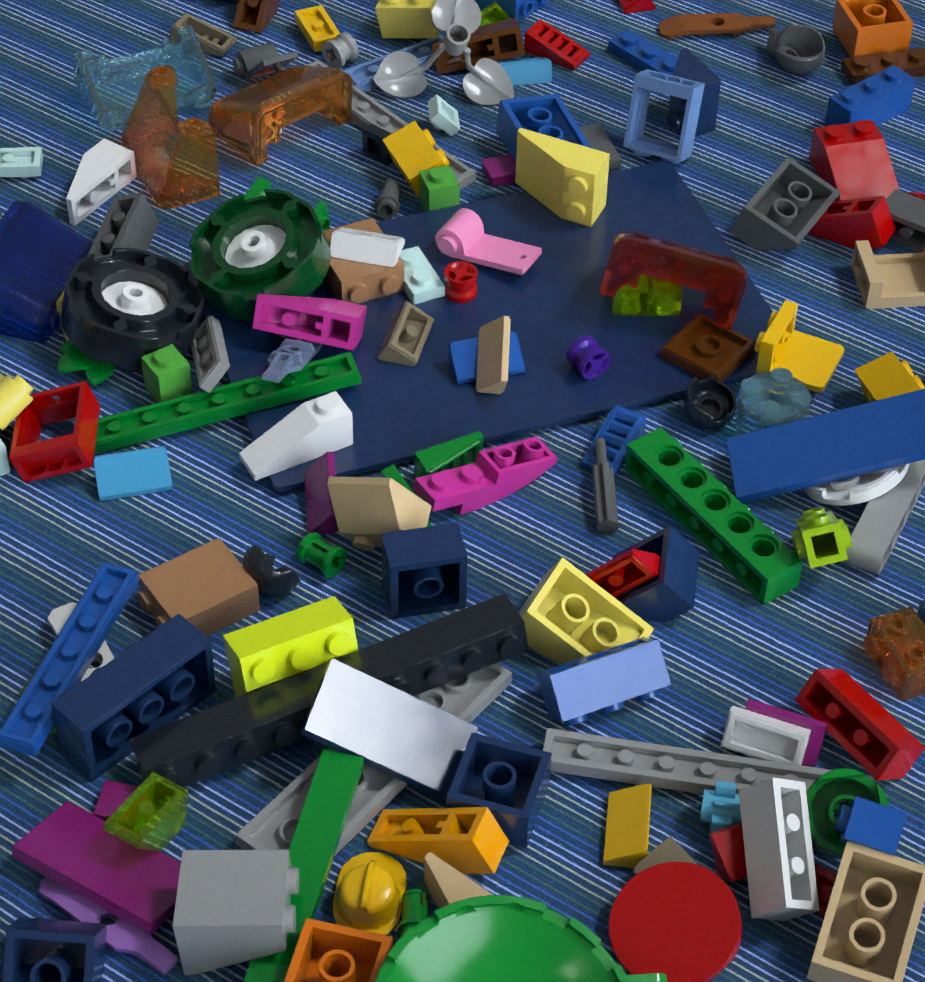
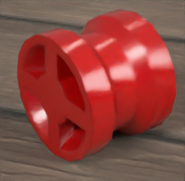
[444,261,478,303]

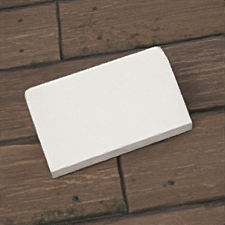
[330,227,405,267]

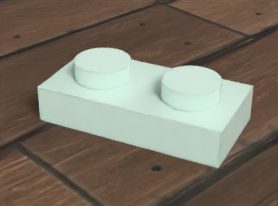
[0,147,43,178]
[399,246,445,305]

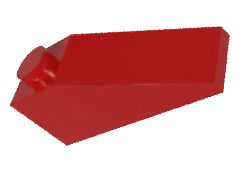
[808,196,896,250]

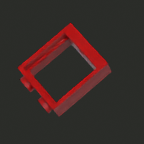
[9,381,100,483]

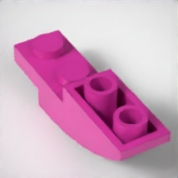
[413,436,557,515]

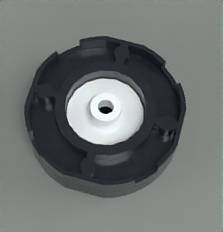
[61,248,205,372]

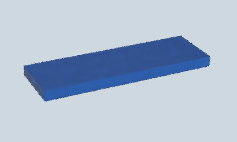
[726,389,925,503]

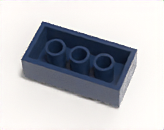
[51,613,216,782]

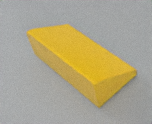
[603,784,652,868]

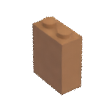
[324,218,404,304]
[137,538,260,636]

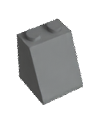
[173,849,299,975]

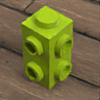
[790,507,852,569]

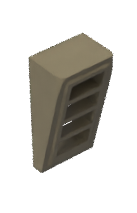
[169,12,237,57]

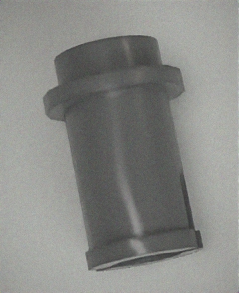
[374,180,401,218]

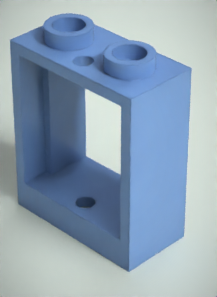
[623,69,705,164]

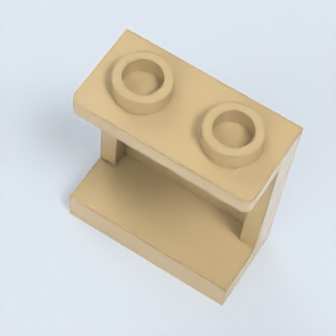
[851,240,925,309]

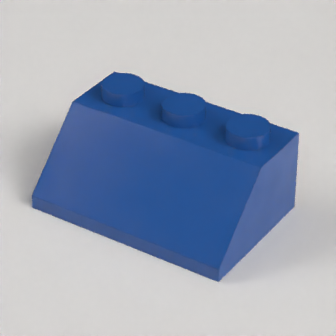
[496,94,592,161]

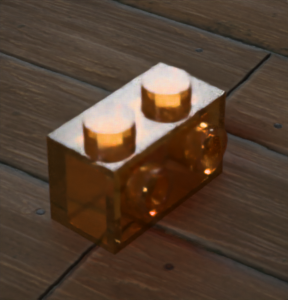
[864,606,925,701]

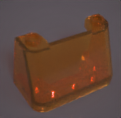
[122,65,220,209]
[209,65,353,165]

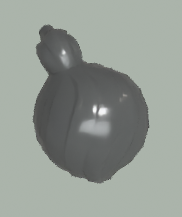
[767,23,825,75]

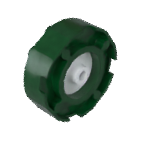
[189,189,331,321]

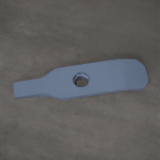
[262,336,323,383]

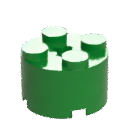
[806,768,889,860]

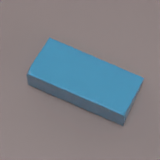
[496,57,552,86]
[93,446,173,501]

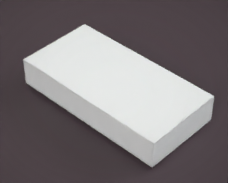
[720,706,811,765]

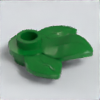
[57,340,115,386]

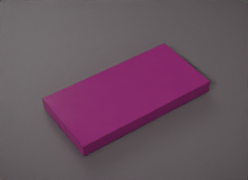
[12,801,181,935]

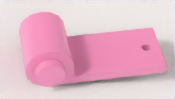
[435,208,542,275]

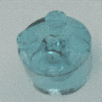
[735,368,811,435]

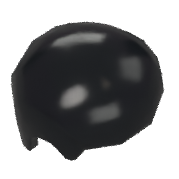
[683,376,737,429]
[243,544,301,598]

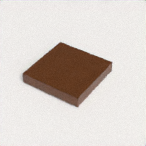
[660,313,756,383]

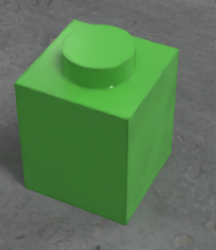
[419,165,460,212]
[141,344,192,403]

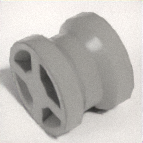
[322,32,359,69]

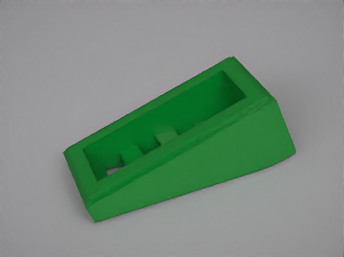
[414,431,483,478]

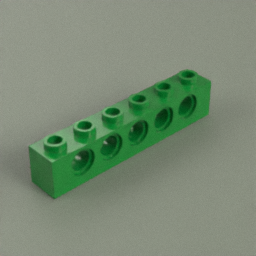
[624,427,803,605]

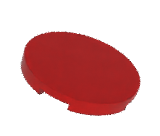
[609,861,742,982]

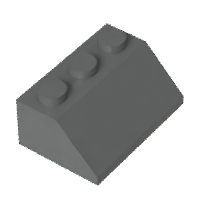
[730,157,841,251]

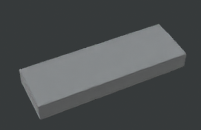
[191,315,230,393]

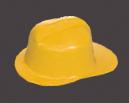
[333,852,407,935]

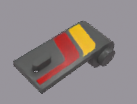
[233,42,299,81]

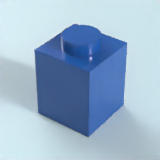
[835,796,907,855]

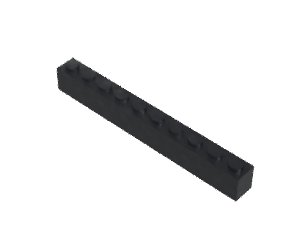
[129,593,529,800]

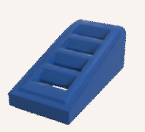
[581,405,646,478]

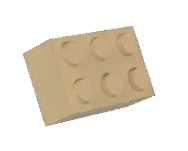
[806,841,925,982]

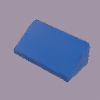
[448,331,525,384]

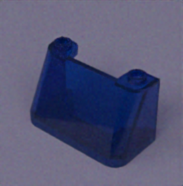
[0,200,94,344]

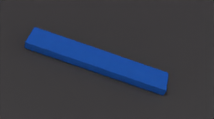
[0,562,140,757]

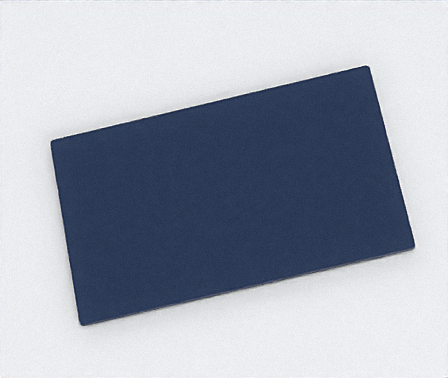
[183,161,773,492]

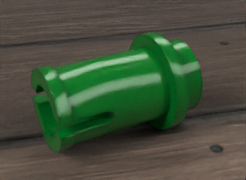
[397,889,430,938]

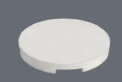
[803,463,909,506]

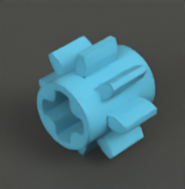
[700,781,742,833]

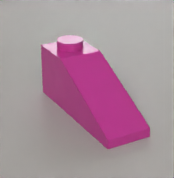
[252,294,367,351]

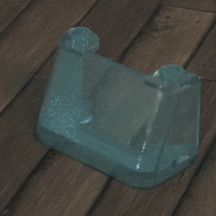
[74,25,217,131]

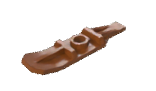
[658,13,776,39]

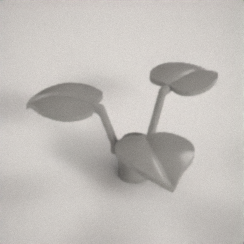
[373,0,514,106]

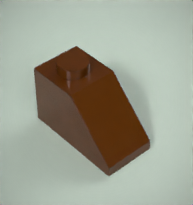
[233,0,280,34]

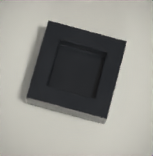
[362,123,393,166]

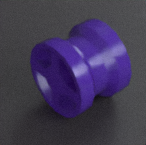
[566,336,611,380]

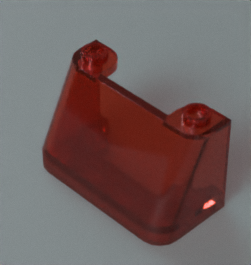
[599,229,747,330]

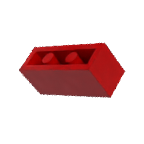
[795,668,925,781]

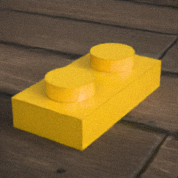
[294,5,340,52]

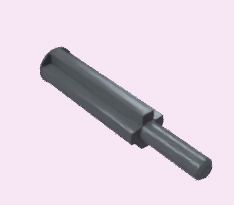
[592,437,619,534]

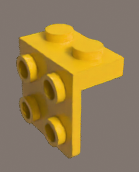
[754,300,844,392]

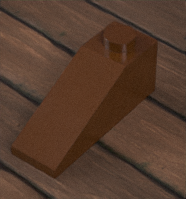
[432,18,525,74]

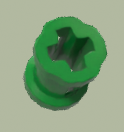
[296,532,347,579]

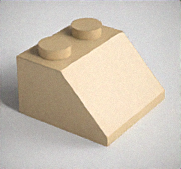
[327,476,432,551]

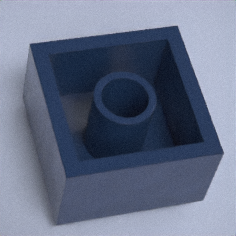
[382,523,468,619]
[446,733,552,849]

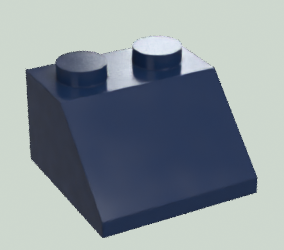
[667,48,721,137]
[612,526,700,622]
[3,917,107,982]

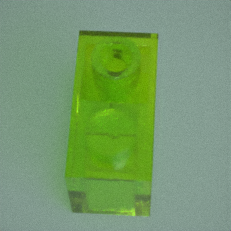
[612,264,683,316]

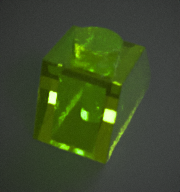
[103,772,188,851]

